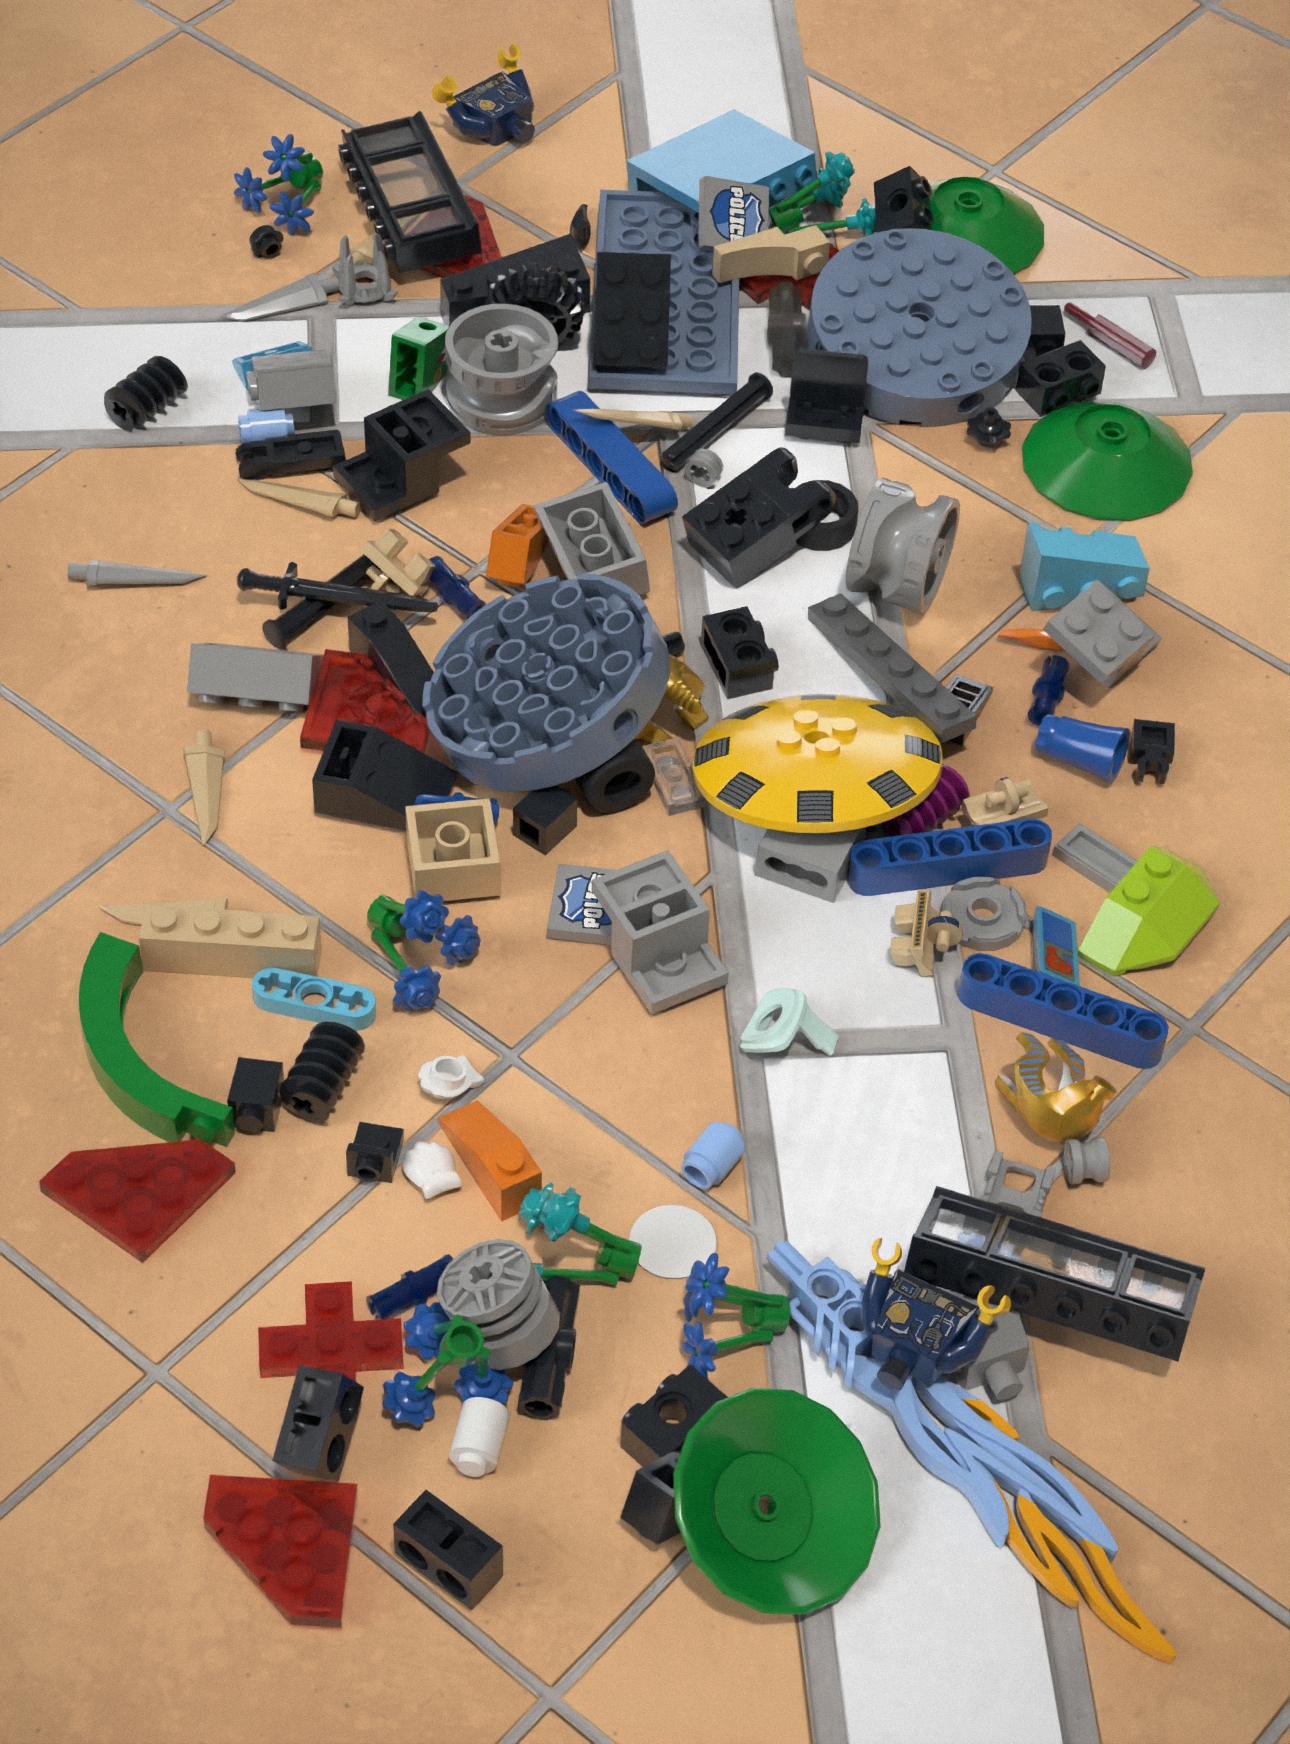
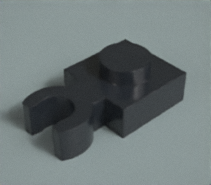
[1131,719,1175,784]

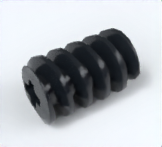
[104,356,188,432]
[279,1021,365,1123]

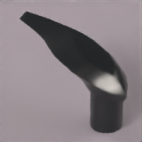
[570,204,591,250]

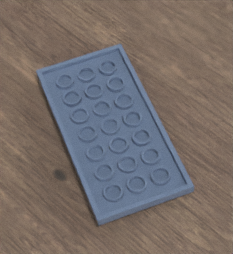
[589,189,739,394]

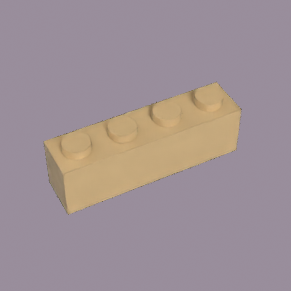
[139,904,322,978]

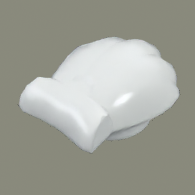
[418,1055,484,1100]
[402,1141,462,1199]

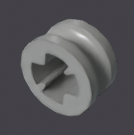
[685,448,724,487]

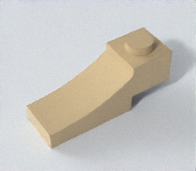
[712,225,830,283]

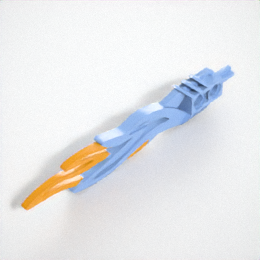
[767,1240,1176,1664]

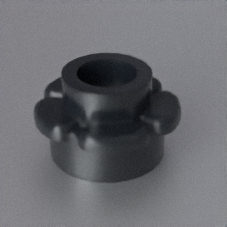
[249,225,284,258]

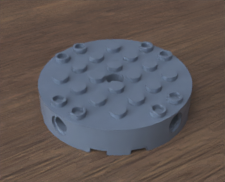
[807,228,1032,427]
[422,573,670,792]

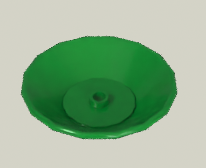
[929,176,1044,274]
[1022,401,1193,521]
[673,1388,881,1615]

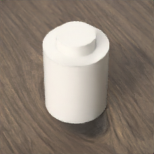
[449,1397,510,1477]

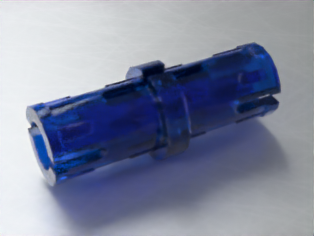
[429,556,486,620]
[1028,655,1069,726]
[366,1254,453,1324]

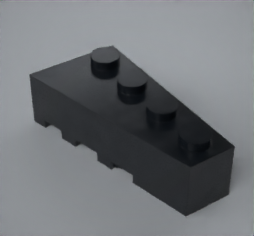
[440,233,590,327]

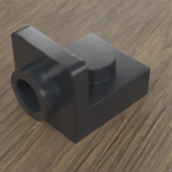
[346,1122,404,1183]

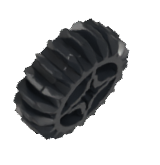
[486,264,585,345]

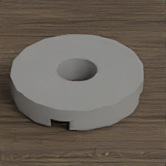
[941,877,1027,951]

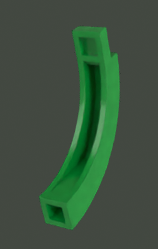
[79,932,235,1147]

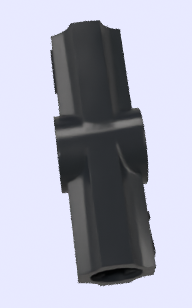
[519,1275,580,1420]

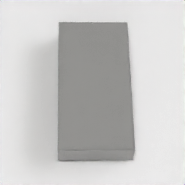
[1052,823,1137,893]

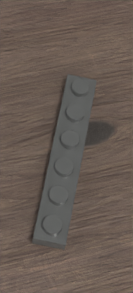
[808,594,976,743]

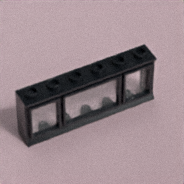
[338,111,482,274]
[904,1186,1206,1362]

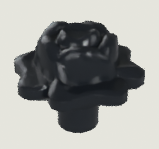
[967,408,1011,447]

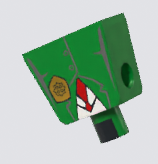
[388,317,449,400]

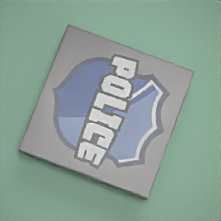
[698,175,769,251]
[547,864,616,945]

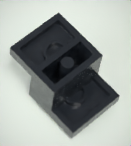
[593,252,671,368]
[333,389,471,521]

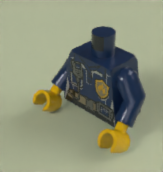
[432,43,535,146]
[861,1238,1011,1390]

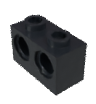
[1016,340,1106,417]
[701,606,779,699]
[272,1365,364,1482]
[393,1490,503,1610]

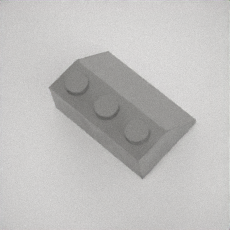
[534,482,650,595]
[187,642,325,711]

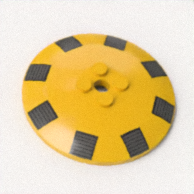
[693,694,943,833]

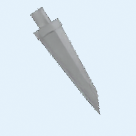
[219,273,340,322]
[68,559,207,585]

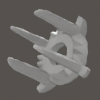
[332,232,398,306]

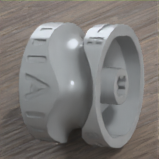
[445,304,558,435]
[846,477,960,613]

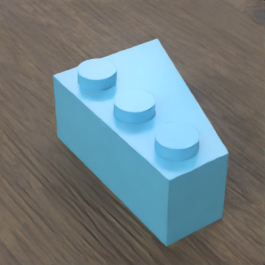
[1019,522,1150,611]

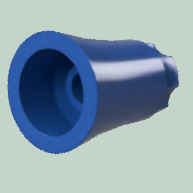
[1035,714,1130,783]

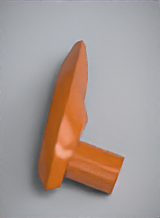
[998,628,1064,650]

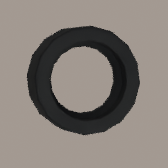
[795,480,858,551]

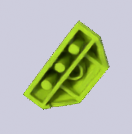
[1078,846,1220,977]

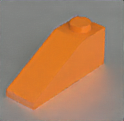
[486,504,548,587]
[438,1100,542,1222]

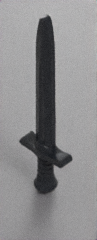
[237,562,438,612]

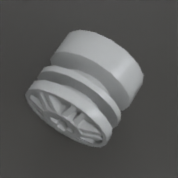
[437,1239,560,1370]

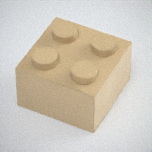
[405,798,501,901]

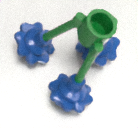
[367,890,481,1011]
[382,1302,513,1427]

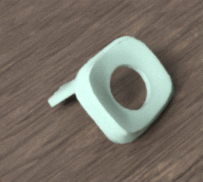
[740,988,839,1056]

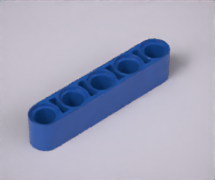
[545,390,678,524]
[847,819,1052,896]
[958,953,1169,1069]

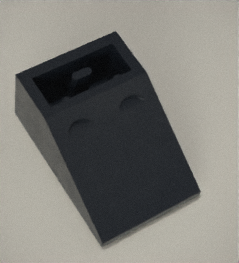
[312,719,458,831]

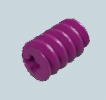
[881,764,970,837]

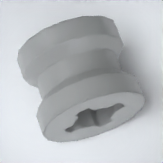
[1064,1137,1110,1184]

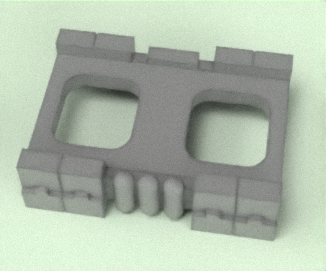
[979,1150,1056,1246]

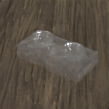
[642,737,708,816]

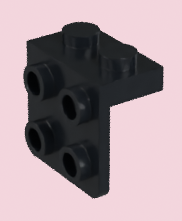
[785,348,869,443]

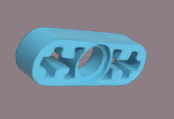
[252,967,376,1031]

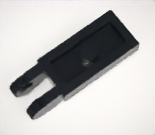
[235,429,346,480]

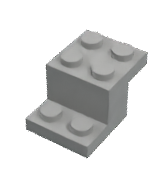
[1043,580,1162,688]
[592,850,729,1015]

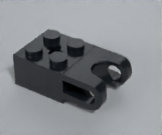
[682,447,836,589]

